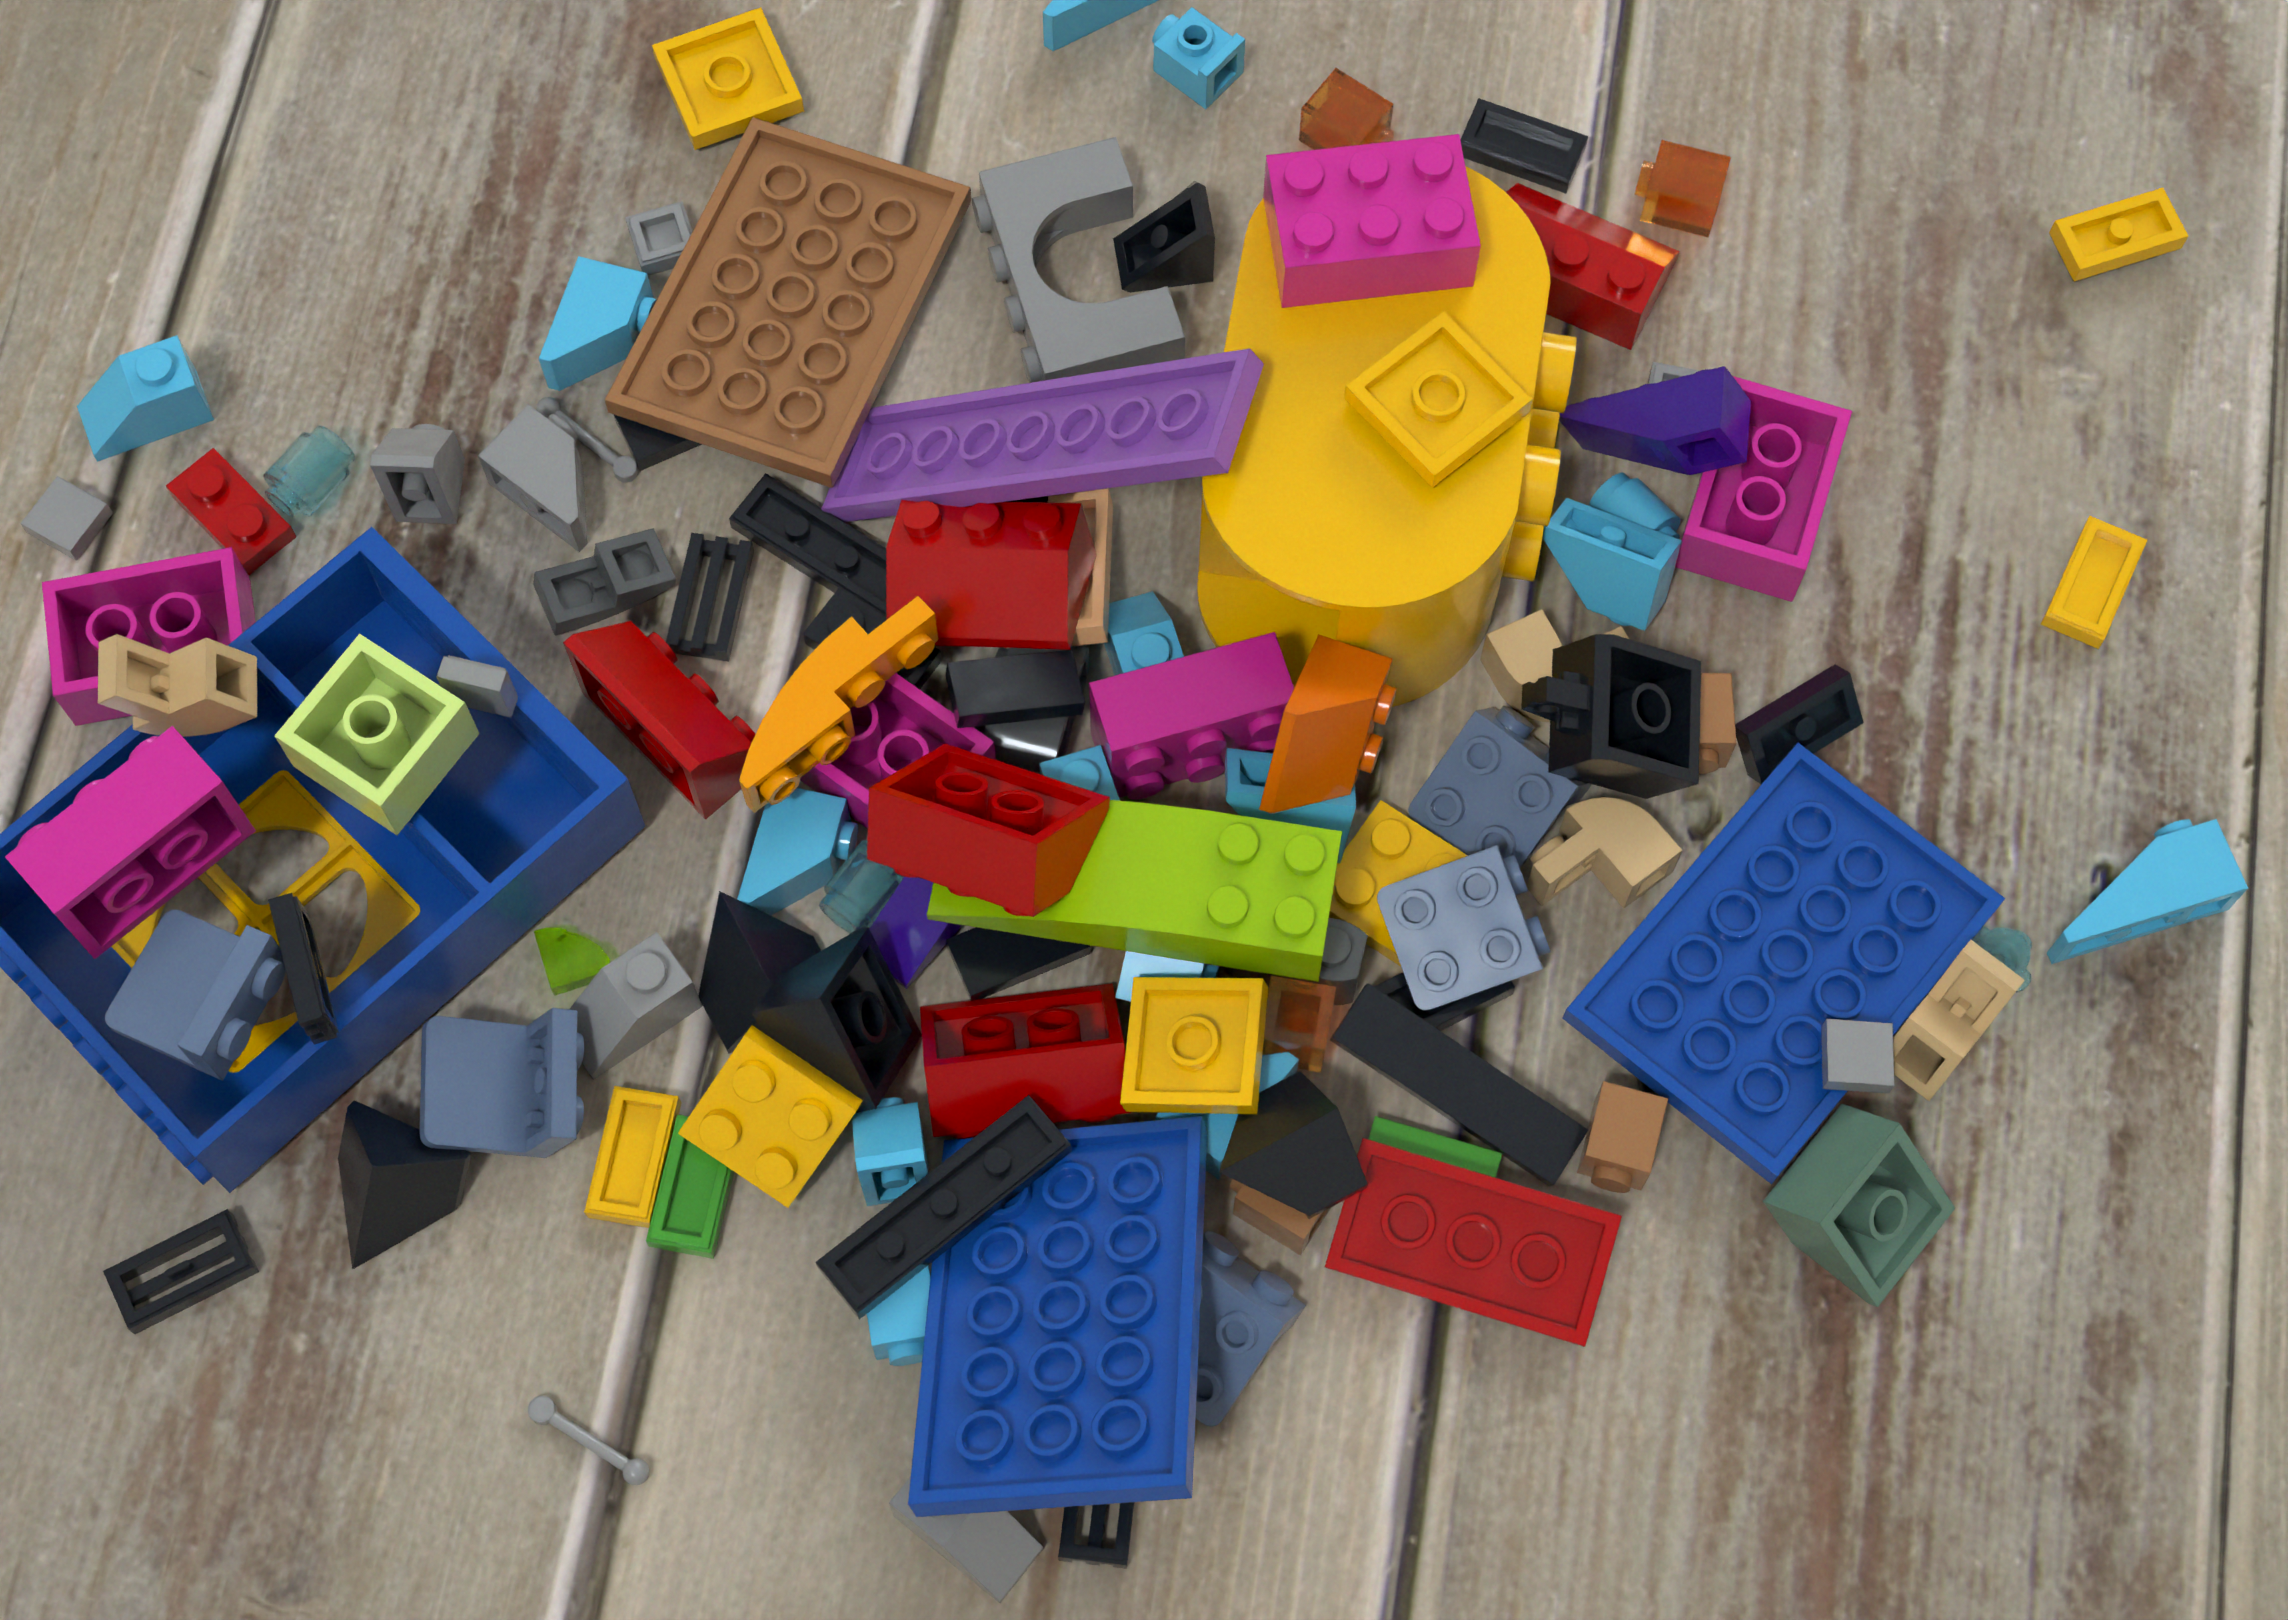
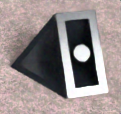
[1113,181,1215,293]
[698,891,821,1054]
[1219,1071,1368,1219]
[338,1100,472,1270]

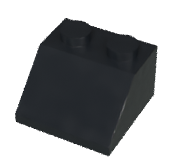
[752,927,922,1113]

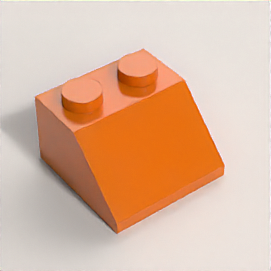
[1259,634,1397,814]

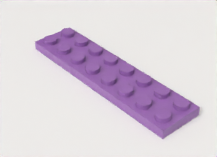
[821,348,1264,522]

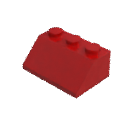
[1506,183,1680,350]
[886,500,1097,650]
[563,621,756,820]
[867,744,1110,917]
[920,983,1131,1139]

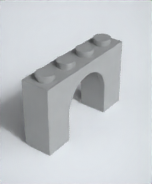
[972,137,1185,383]

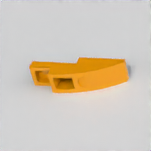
[739,596,938,813]

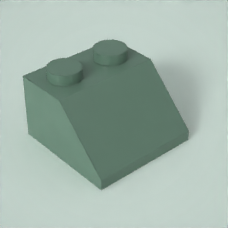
[1763,1104,1955,1307]

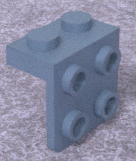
[1408,706,1592,869]
[1377,845,1551,1010]
[105,909,286,1081]
[420,1008,584,1158]
[1196,1231,1306,1427]

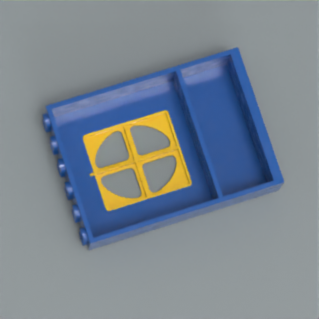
[0,526,646,1193]

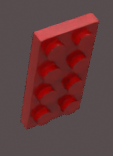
[1325,1138,1622,1347]

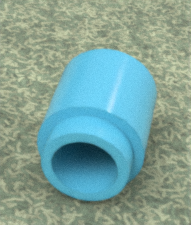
[1589,473,1681,539]

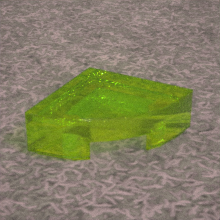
[534,928,611,996]

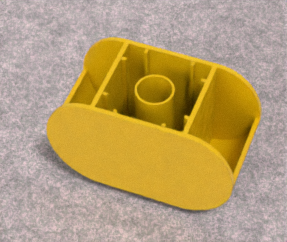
[1197,166,1577,707]

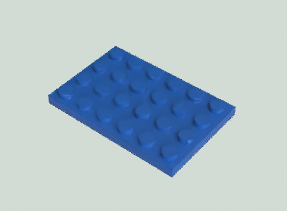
[1562,743,2005,1184]
[908,1116,1208,1517]

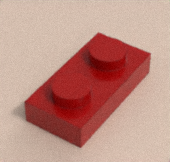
[166,448,296,575]

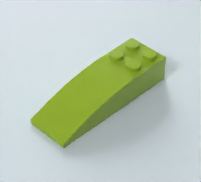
[927,800,1342,982]

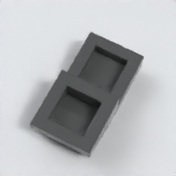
[533,528,676,636]

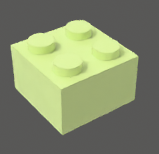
[275,634,480,835]

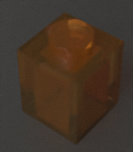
[1299,68,1394,150]
[1634,140,1731,238]
[1263,975,1336,1073]

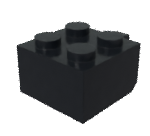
[1521,634,1701,799]

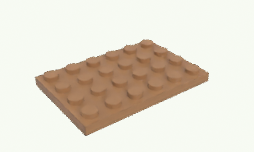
[605,117,971,488]

